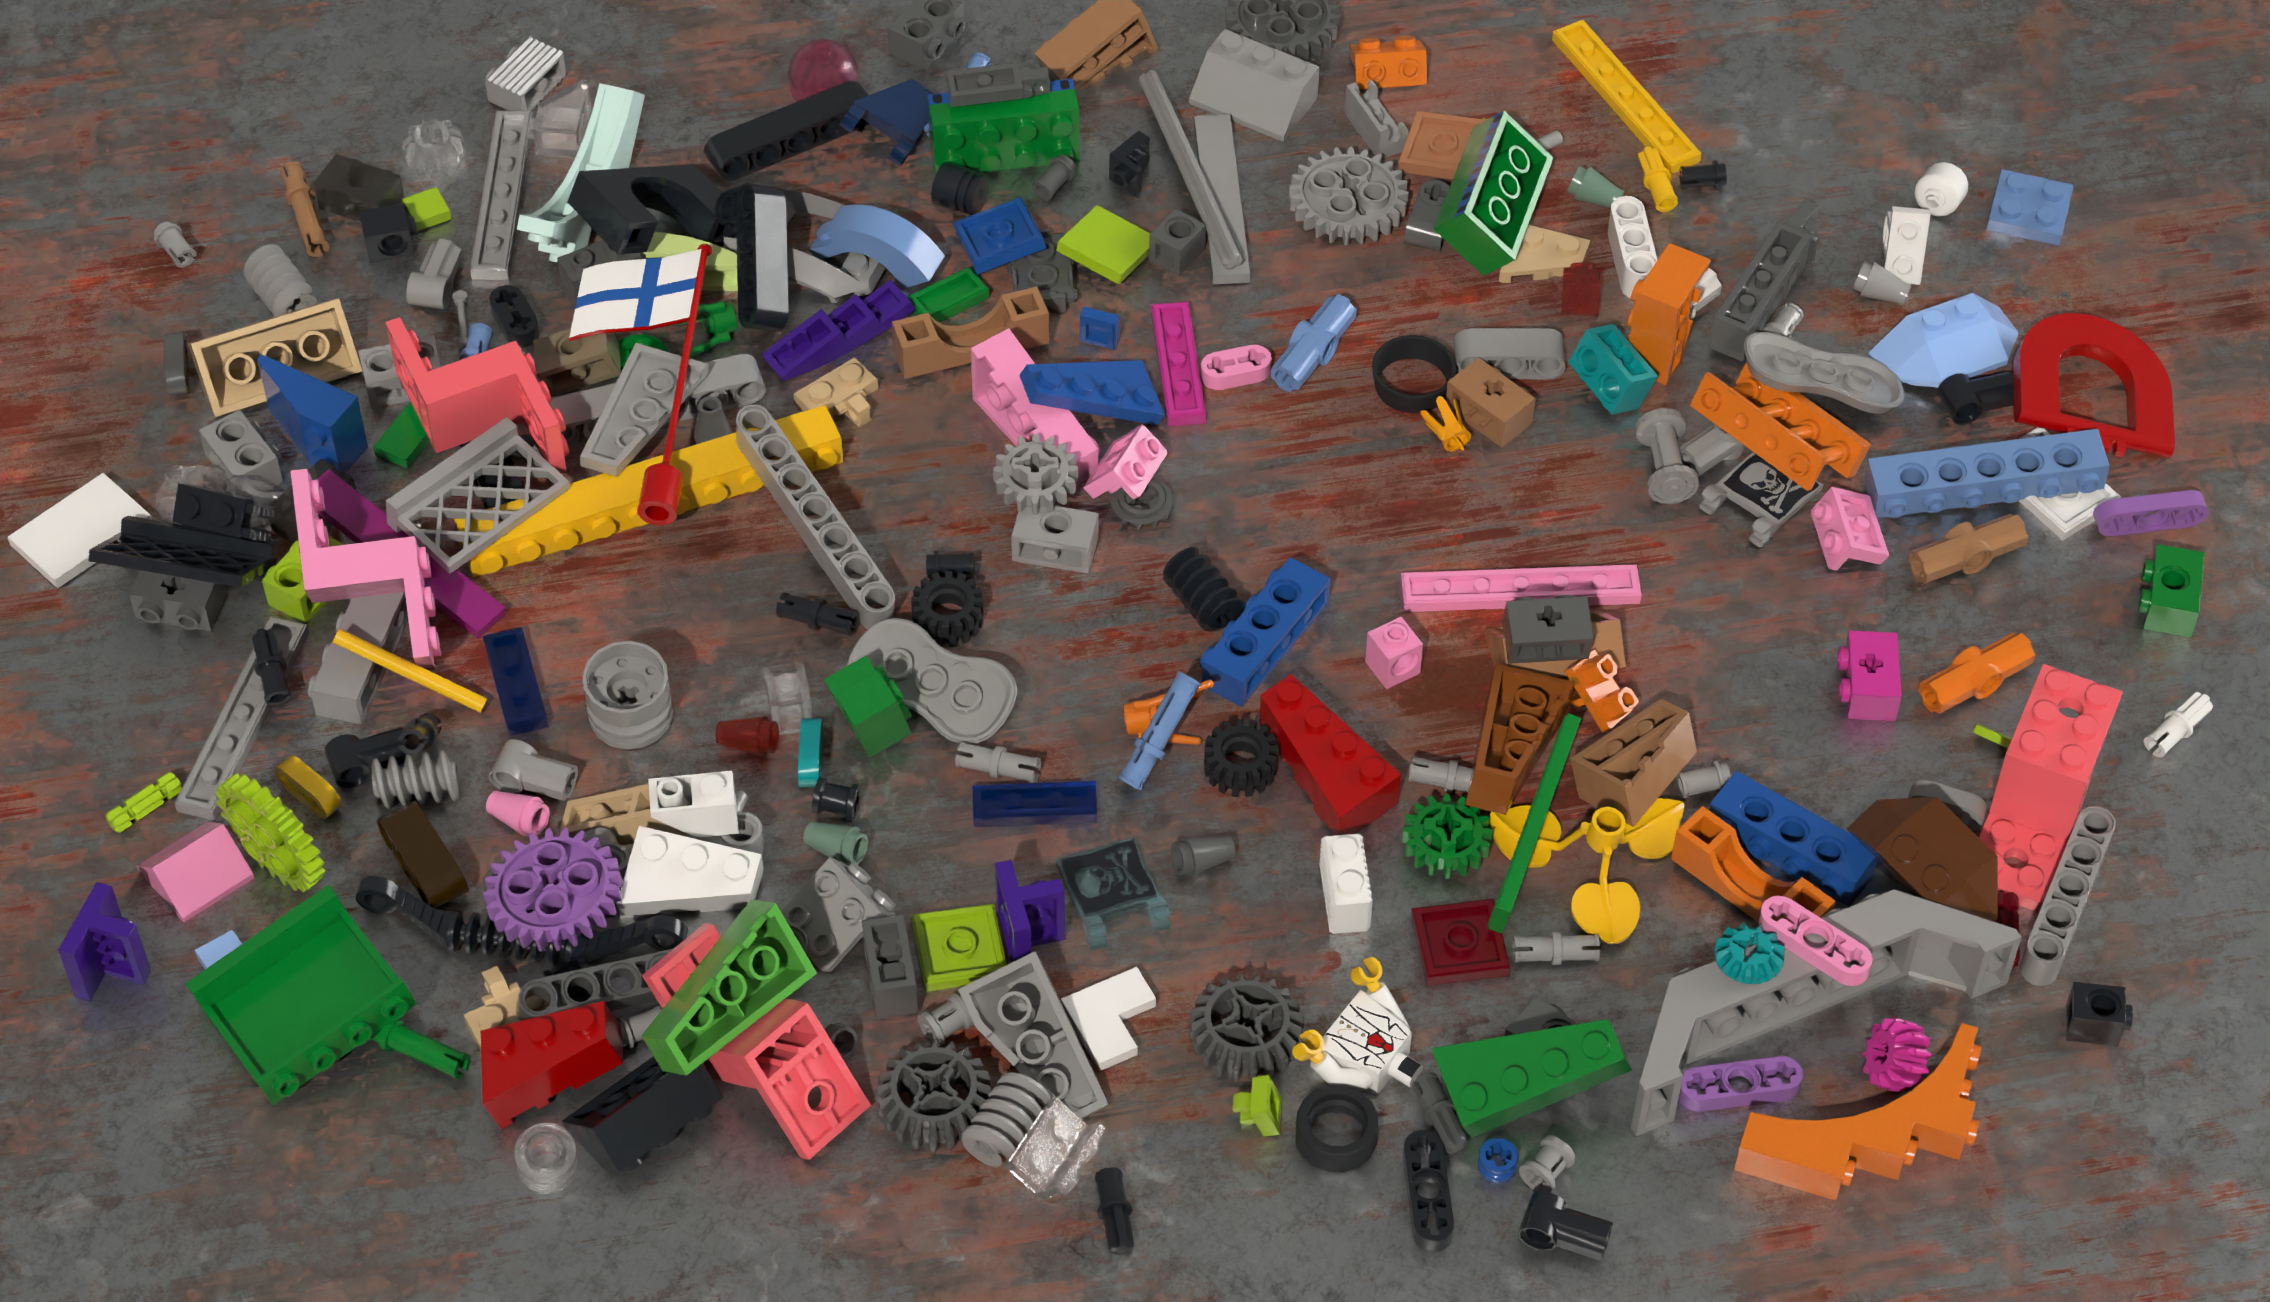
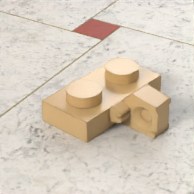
[794,357,878,428]
[463,966,548,1052]

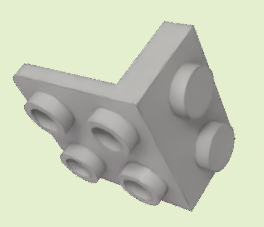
[781,857,896,972]

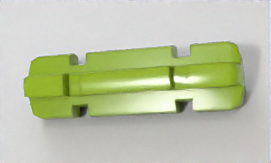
[105,772,182,833]

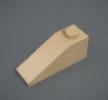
[558,784,689,845]

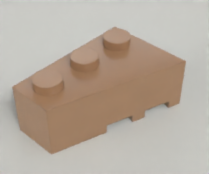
[1570,698,1697,827]

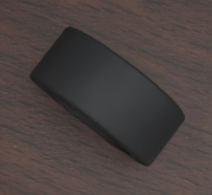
[1296,1086,1378,1173]

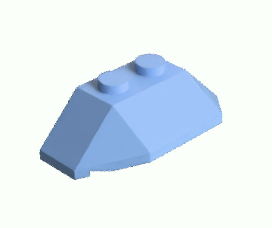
[1868,293,2019,388]

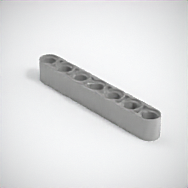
[511,354,766,458]
[736,404,895,629]

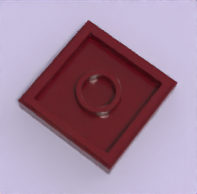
[1411,898,1511,986]

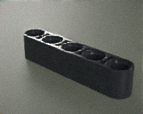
[704,80,870,181]

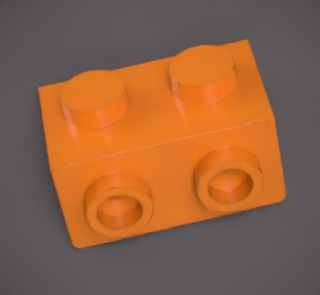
[1349,36,1427,89]

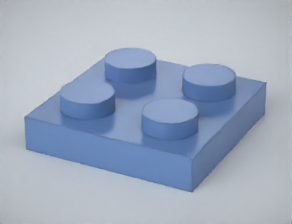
[1986,169,2074,246]

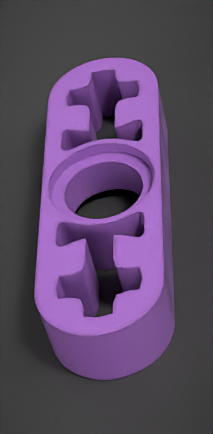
[2093,490,2209,536]
[1679,1056,1803,1112]

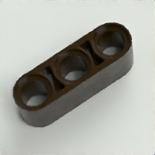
[376,801,469,909]

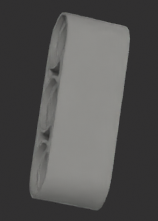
[1454,328,1566,380]

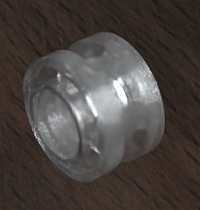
[514,1123,578,1194]

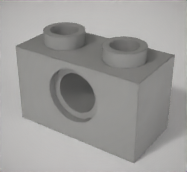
[1011,506,1099,574]

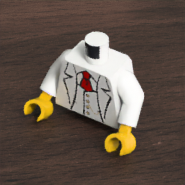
[1292,957,1423,1094]

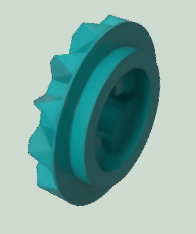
[1715,921,1785,984]

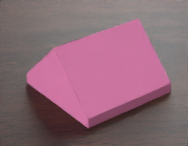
[137,822,254,923]

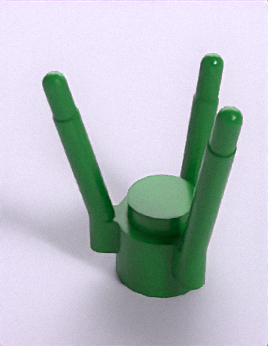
[665,301,738,359]

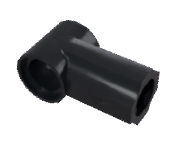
[1938,372,2014,425]
[325,727,413,789]
[1518,1191,1613,1261]

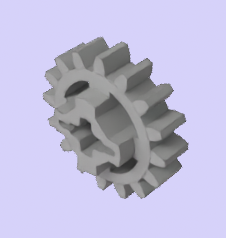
[993,434,1079,514]

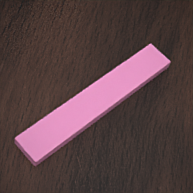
[1400,564,1642,612]

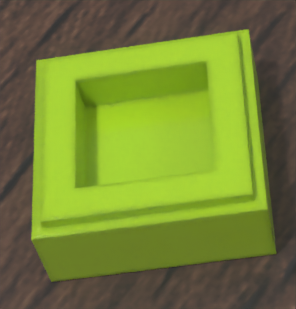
[402,187,452,232]

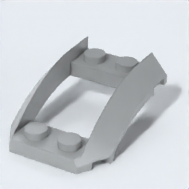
[723,189,886,303]

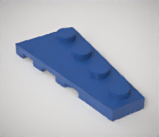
[1019,360,1165,425]

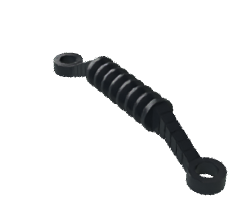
[355,876,688,967]

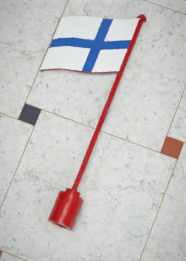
[569,244,712,526]

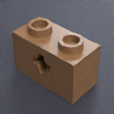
[1446,357,1536,448]

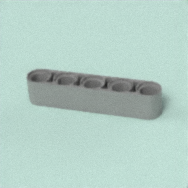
[2020,806,2116,986]

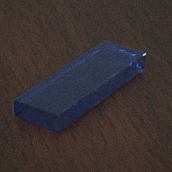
[483,627,549,737]
[972,781,1097,827]

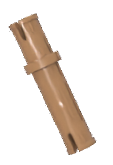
[280,161,330,257]

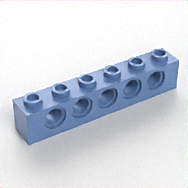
[1864,429,2110,518]

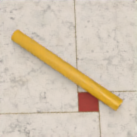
[332,628,488,713]

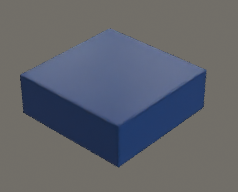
[1080,307,1120,350]

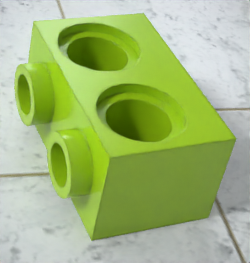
[262,536,345,624]

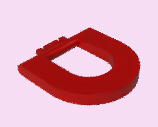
[2013,313,2175,459]

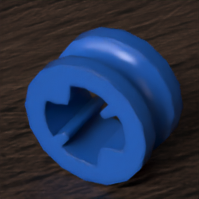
[1478,1138,1518,1183]

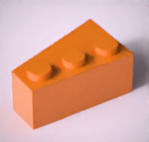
[1627,243,1711,386]

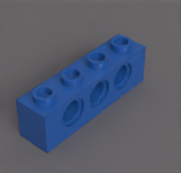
[1200,557,1330,707]
[1709,771,1878,907]

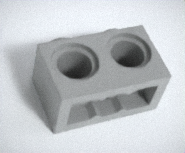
[358,335,442,409]
[199,410,284,498]

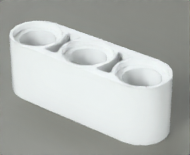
[1608,196,1657,298]

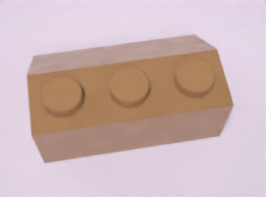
[1484,611,1626,681]

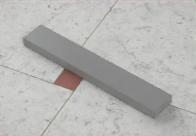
[470,111,534,280]
[1194,114,1250,284]
[174,616,309,821]

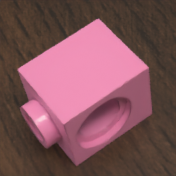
[1365,616,1423,689]

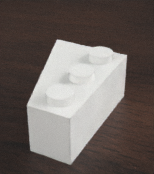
[616,826,764,919]

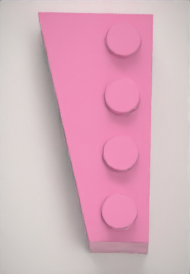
[971,328,1100,486]

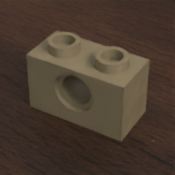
[533,328,622,397]

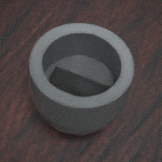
[825,1023,858,1060]

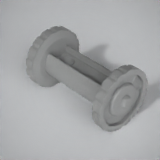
[1635,408,1699,504]

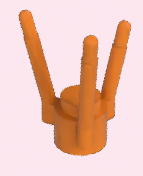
[1123,680,1214,745]

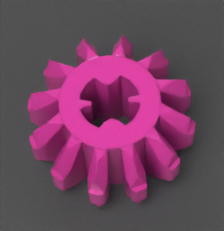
[1861,1017,1933,1092]

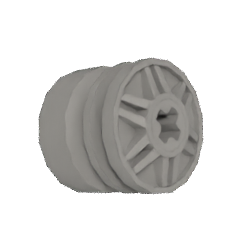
[582,641,673,750]

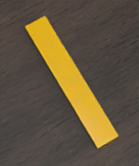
[1552,19,1702,174]

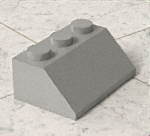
[1189,29,1319,142]

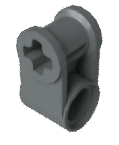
[1404,180,1450,252]

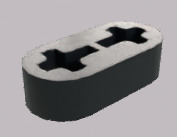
[489,285,539,348]

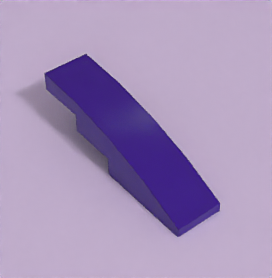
[761,279,915,382]

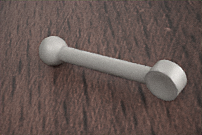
[452,290,468,351]

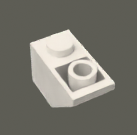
[648,770,739,838]

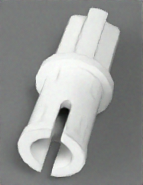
[2144,692,2213,758]

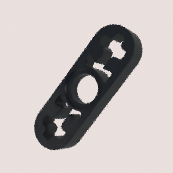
[1403,1130,1454,1252]

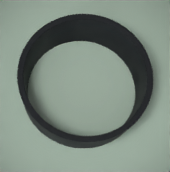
[1372,335,1456,413]

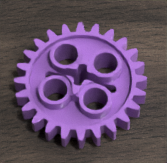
[483,827,623,951]

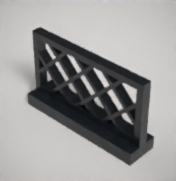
[88,516,278,588]

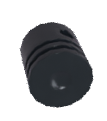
[931,162,989,215]

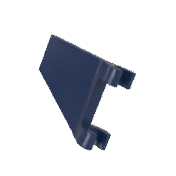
[839,79,934,166]

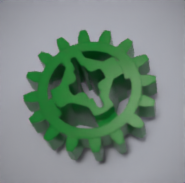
[1402,794,1493,879]

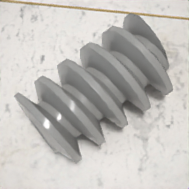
[243,244,318,316]
[371,750,460,809]
[961,1072,1051,1168]

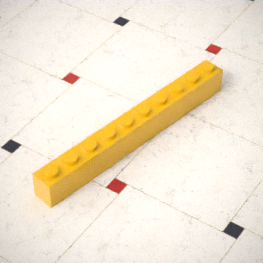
[454,405,843,578]

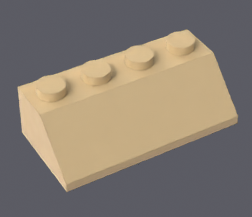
[188,298,362,417]

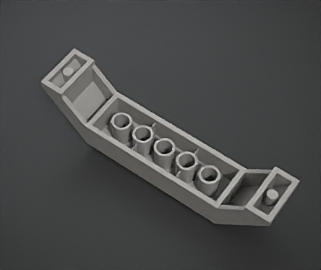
[1631,889,2022,1136]

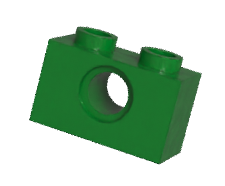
[2138,544,2205,638]

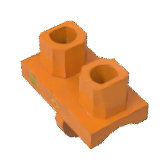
[1565,649,1639,733]

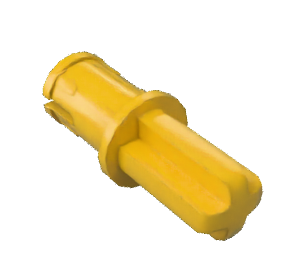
[1638,146,1678,212]

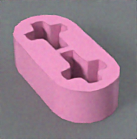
[1201,345,1272,390]

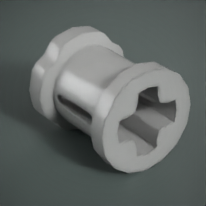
[917,993,974,1046]
[1519,1135,1576,1193]

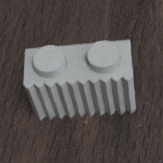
[485,36,566,111]

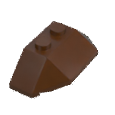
[1847,797,1998,922]

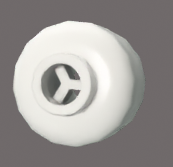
[1914,162,1969,217]

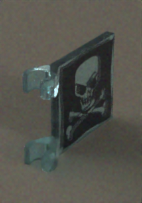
[1056,837,1171,950]

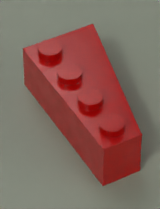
[1259,674,1401,836]

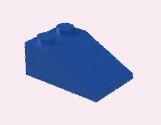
[257,354,368,478]

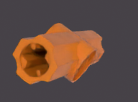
[1918,632,2036,714]

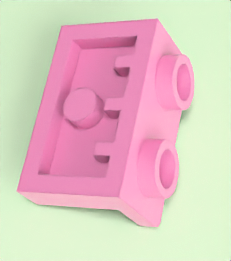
[1083,424,1167,499]
[1811,487,1889,571]

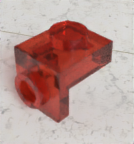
[1560,263,1601,317]

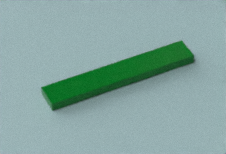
[1488,713,1581,934]

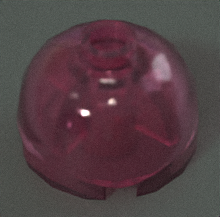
[788,39,860,101]

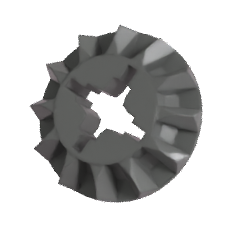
[1110,478,1173,530]

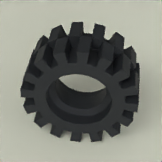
[911,571,984,647]
[1204,719,1278,797]

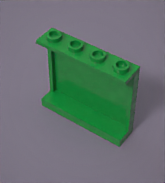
[185,884,417,1105]

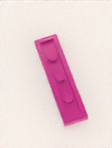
[1151,302,1206,426]

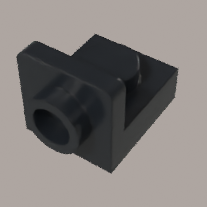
[1109,130,1150,196]

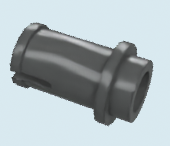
[1032,155,1076,201]

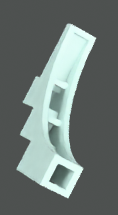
[517,83,645,263]

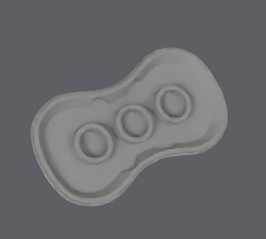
[1744,332,1904,414]
[847,618,1017,744]

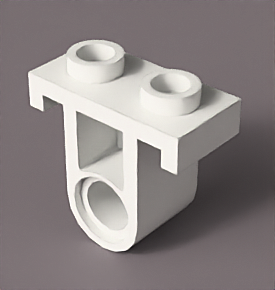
[1882,206,1931,285]

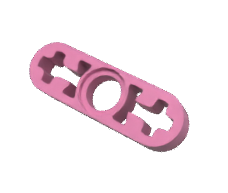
[1759,896,1872,986]

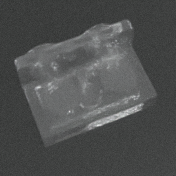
[1004,1098,1106,1200]

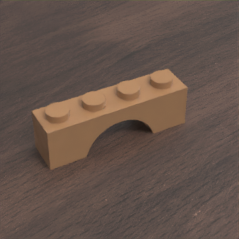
[892,286,1049,379]

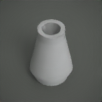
[1852,261,1911,306]

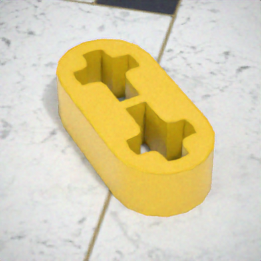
[274,755,342,819]

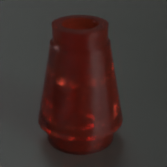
[715,716,779,757]

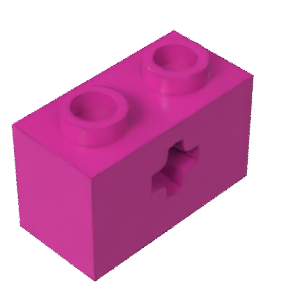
[1837,630,1902,721]

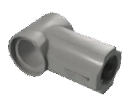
[406,239,463,310]
[1679,423,1745,477]
[488,739,578,801]

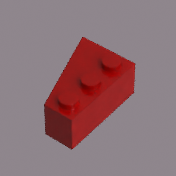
[480,1001,623,1130]

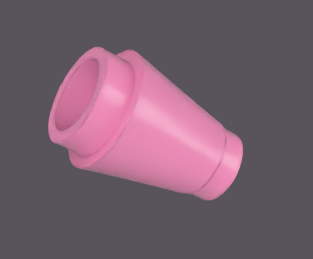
[486,790,550,836]

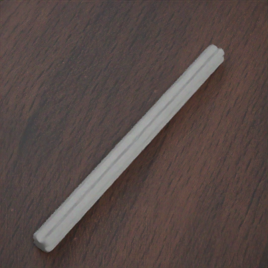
[1139,70,1242,270]

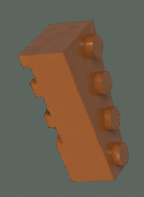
[1465,663,1575,815]

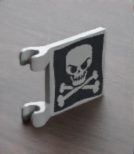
[1699,452,1823,547]

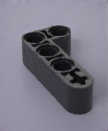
[715,183,789,332]

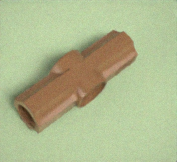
[1907,513,2028,584]

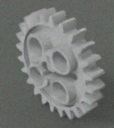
[1289,147,1409,245]

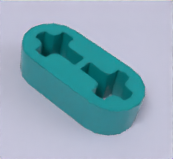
[798,718,823,788]

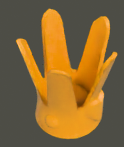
[1420,396,1471,452]

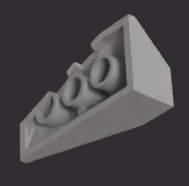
[958,951,1110,1125]

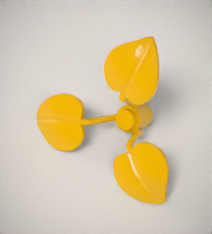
[1490,798,1684,944]

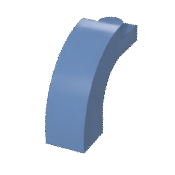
[809,204,945,288]

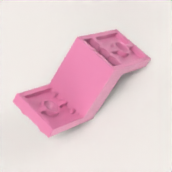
[291,469,441,669]

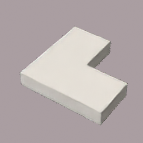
[1061,967,1156,1072]

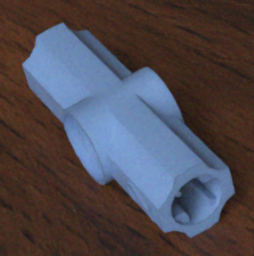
[1271,294,1357,393]

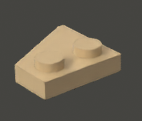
[1499,225,1591,283]

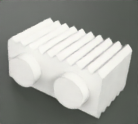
[1319,834,1373,934]

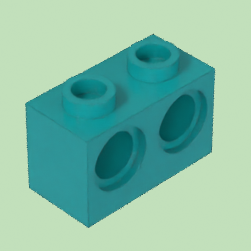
[1568,324,1658,415]

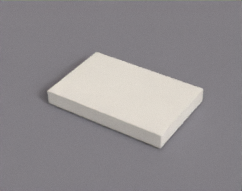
[2019,427,2122,540]
[8,473,152,589]

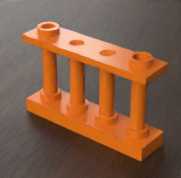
[1690,362,1871,491]

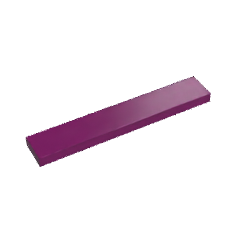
[318,469,506,639]

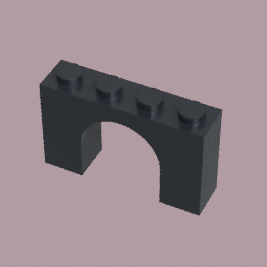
[567,164,736,255]

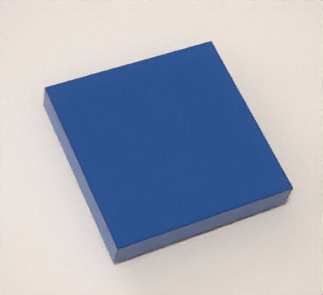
[952,197,1046,275]

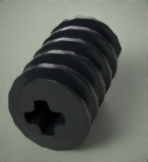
[1163,546,1246,632]

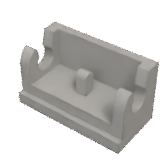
[1345,80,1408,159]

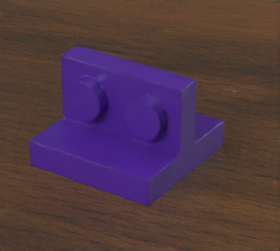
[995,860,1065,963]
[58,882,151,1001]

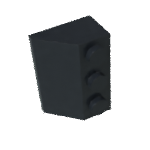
[562,1056,723,1173]

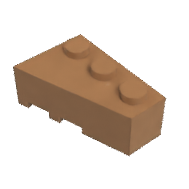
[1034,0,1159,93]

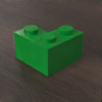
[824,655,912,758]

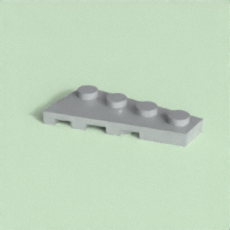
[580,343,708,477]

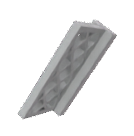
[386,417,570,574]

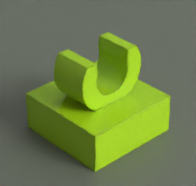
[1232,1075,1282,1137]

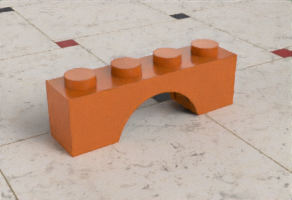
[1671,806,1836,923]

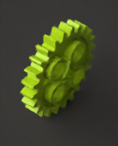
[215,773,325,892]

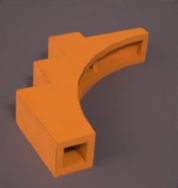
[1734,1023,1982,1201]

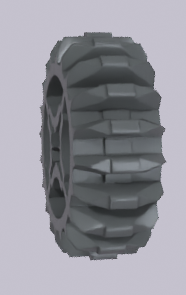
[1189,972,1305,1083]
[875,1039,992,1153]

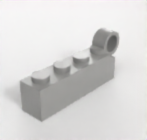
[308,592,408,724]

